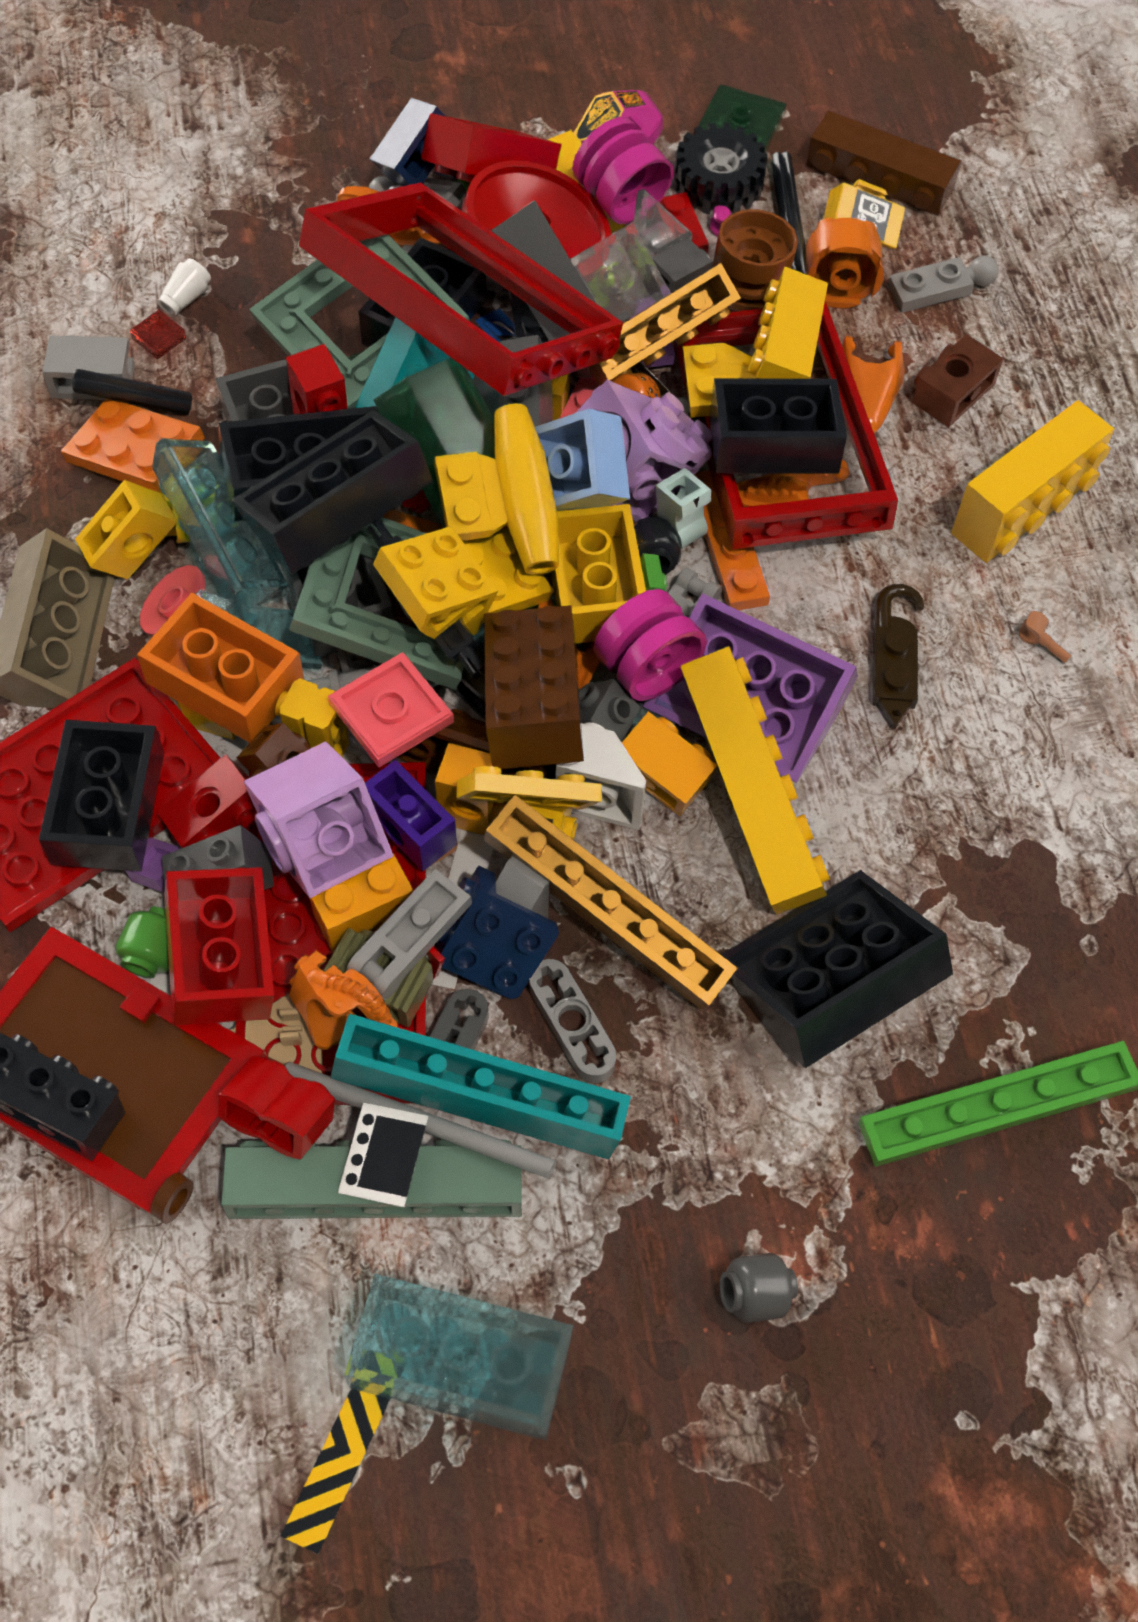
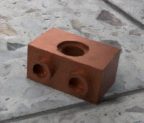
[912,334,1004,428]

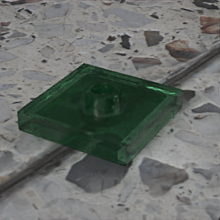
[698,84,787,152]

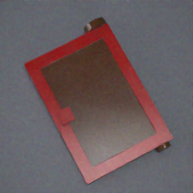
[0,926,267,1224]

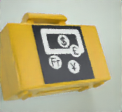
[823,179,905,249]

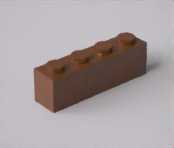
[806,110,962,216]

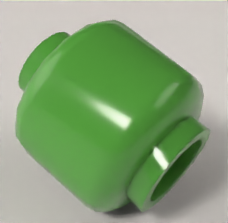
[115,906,169,979]

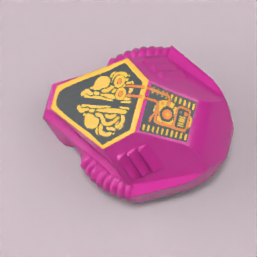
[574,90,663,144]

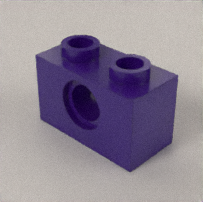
[365,760,457,872]

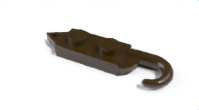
[873,584,924,729]

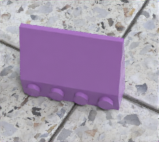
[643,593,858,783]

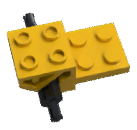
[367,520,554,679]

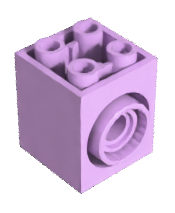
[575,380,699,522]
[243,742,394,898]

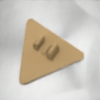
[231,993,323,1074]

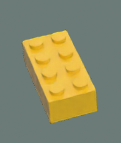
[951,400,1115,563]

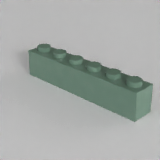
[221,1139,522,1219]

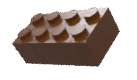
[484,605,584,769]

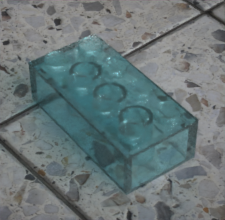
[344,1274,574,1441]

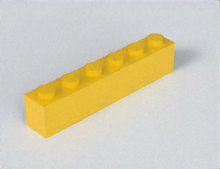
[680,646,830,915]

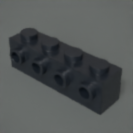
[0,1033,126,1161]

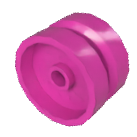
[593,589,707,701]

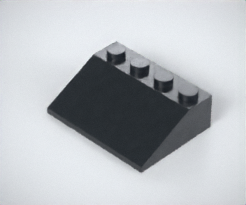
[722,870,953,1069]

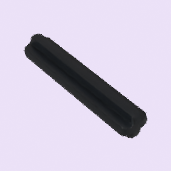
[72,369,192,415]

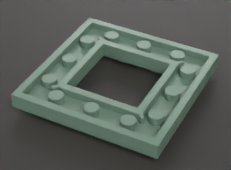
[249,234,470,409]
[289,517,464,690]

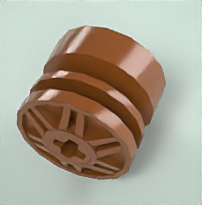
[712,209,798,311]

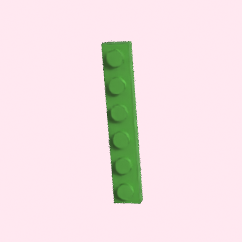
[858,1041,1138,1167]

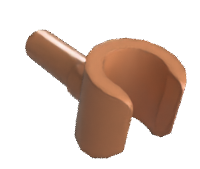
[1019,611,1071,663]

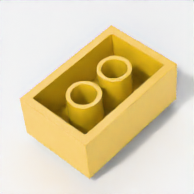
[551,504,646,643]

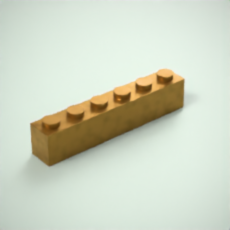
[484,794,737,1010]

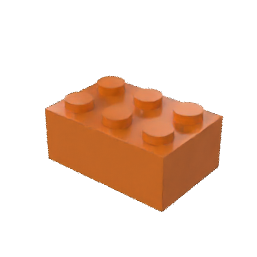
[137,592,304,743]

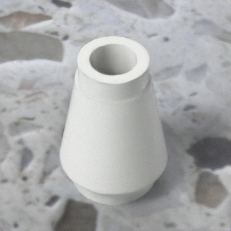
[157,258,211,316]

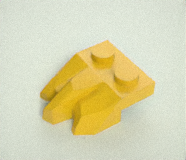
[683,343,753,418]

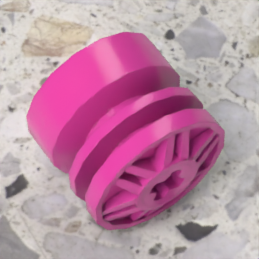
[572,117,674,224]

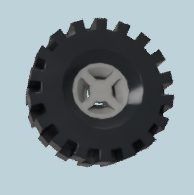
[674,122,768,215]

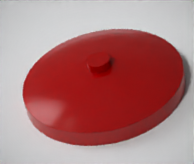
[462,160,612,284]

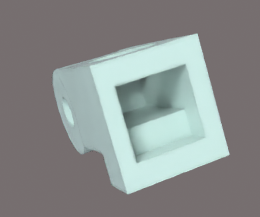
[656,468,711,549]

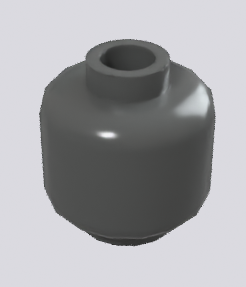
[720,1253,798,1323]

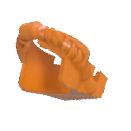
[289,951,398,1050]

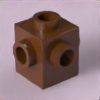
[236,722,311,778]

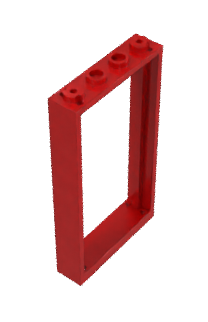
[299,182,624,396]
[674,301,899,549]

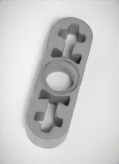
[529,959,616,1083]

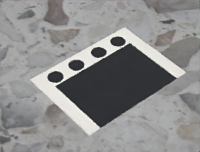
[338,1103,429,1207]

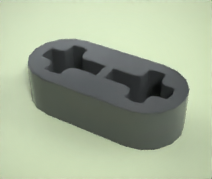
[430,989,489,1050]

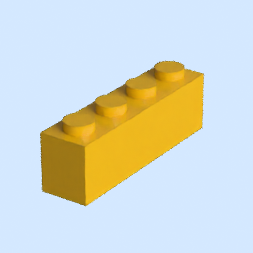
[748,267,828,379]

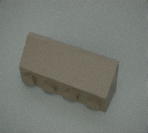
[0,528,115,708]

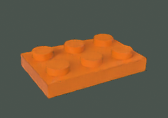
[61,399,205,493]

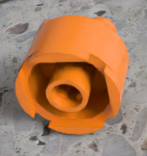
[806,217,884,308]

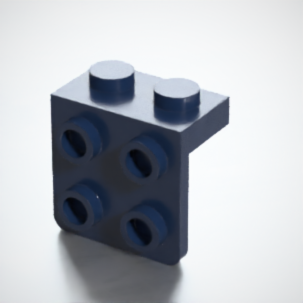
[434,865,559,999]

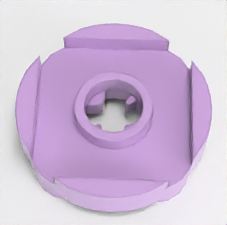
[641,392,712,470]

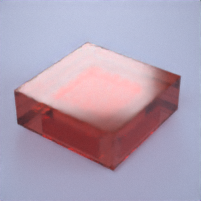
[130,309,187,360]

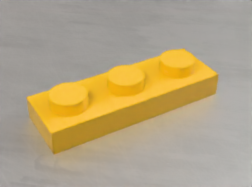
[457,766,602,810]

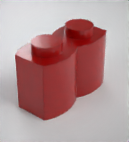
[218,1056,335,1160]

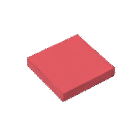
[328,652,454,768]

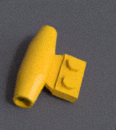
[434,403,559,575]

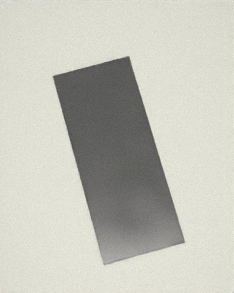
[491,200,596,341]

